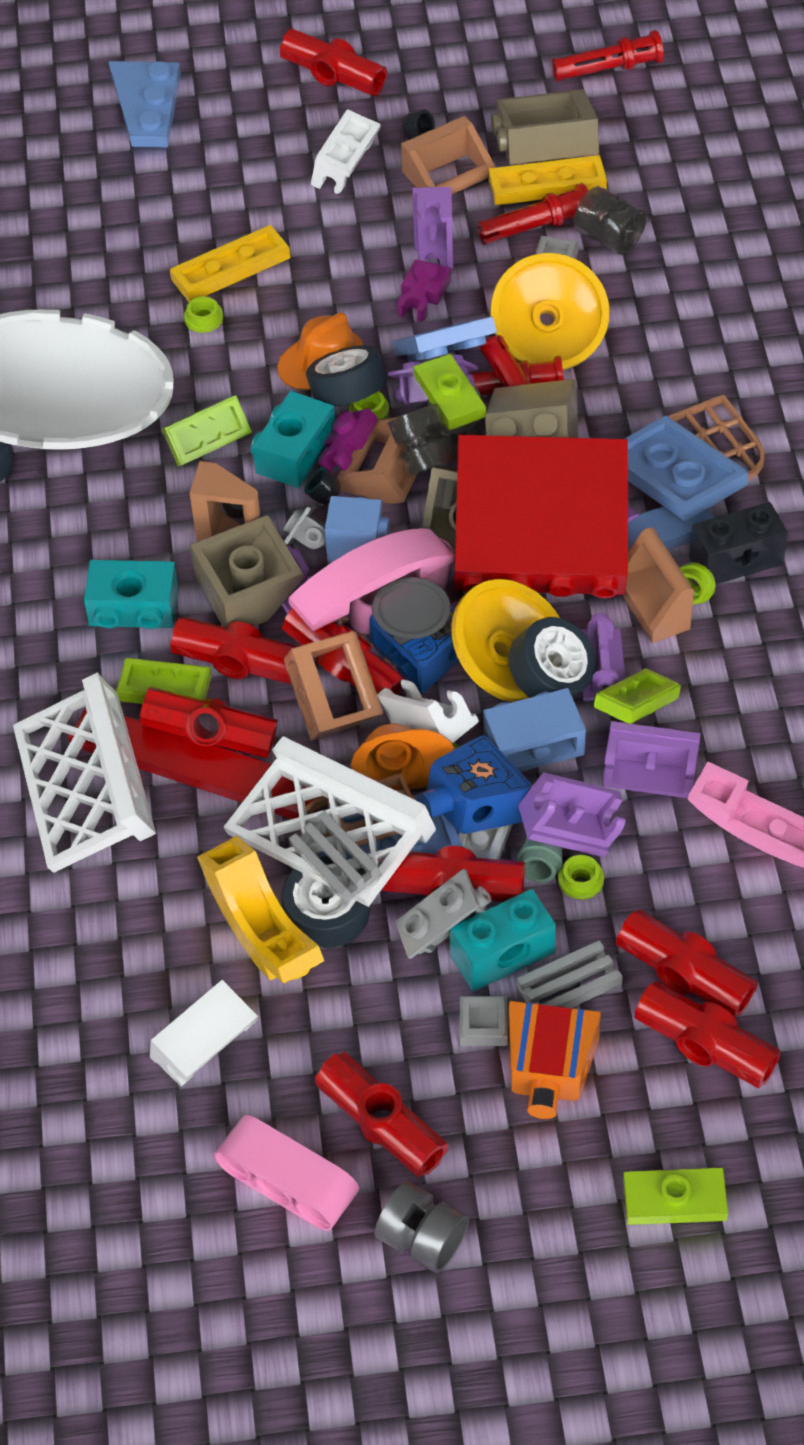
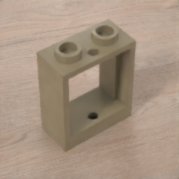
[491,89,599,165]

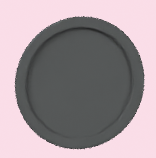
[372,577,451,639]

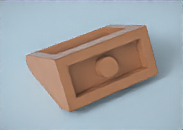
[401,116,496,195]
[337,415,432,504]
[190,461,261,542]
[622,527,694,643]
[284,631,384,741]

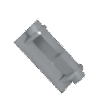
[283,506,326,549]
[395,869,491,959]

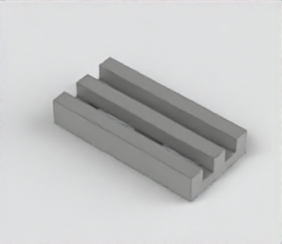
[289,810,382,904]
[517,940,623,1008]

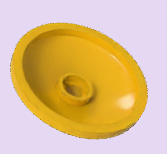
[490,253,609,370]
[452,579,560,703]

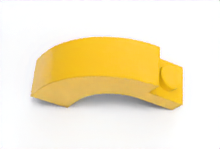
[197,836,324,984]

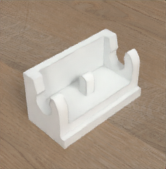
[310,109,381,194]
[377,679,479,743]
[149,980,258,1086]

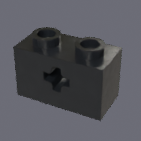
[689,502,788,584]

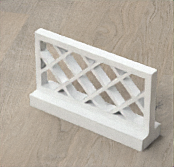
[13,672,156,873]
[224,736,436,907]

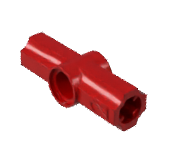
[279,28,387,97]
[282,608,406,708]
[170,616,299,685]
[139,686,278,759]
[382,846,525,902]
[616,909,758,1018]
[634,981,781,1089]
[315,1051,448,1178]

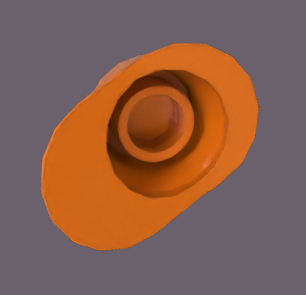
[277,312,363,390]
[351,723,455,791]

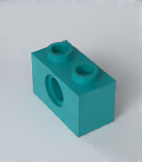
[250,391,335,489]
[84,560,179,629]
[450,889,556,992]

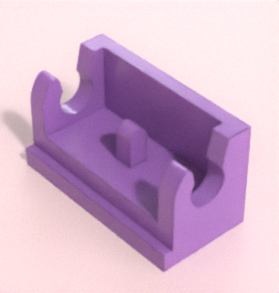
[413,187,453,274]
[603,721,701,798]
[518,772,626,857]

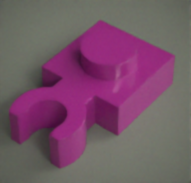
[398,259,451,322]
[318,408,379,472]

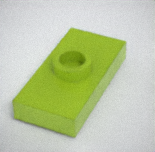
[413,353,486,430]
[161,395,252,466]
[116,658,212,704]
[594,668,681,724]
[623,1168,728,1225]

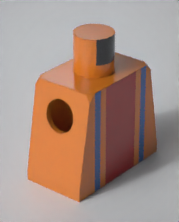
[509,1001,601,1119]

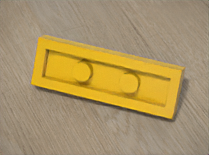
[489,155,607,205]
[170,225,290,302]

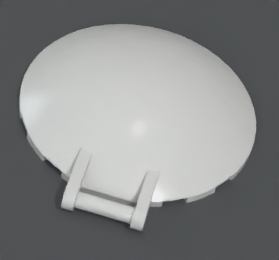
[0,309,174,449]

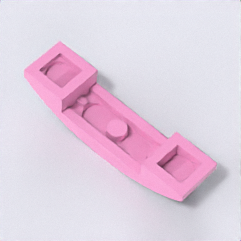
[288,528,455,631]
[687,762,804,868]

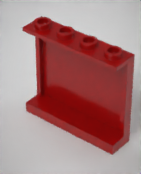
[454,435,628,598]

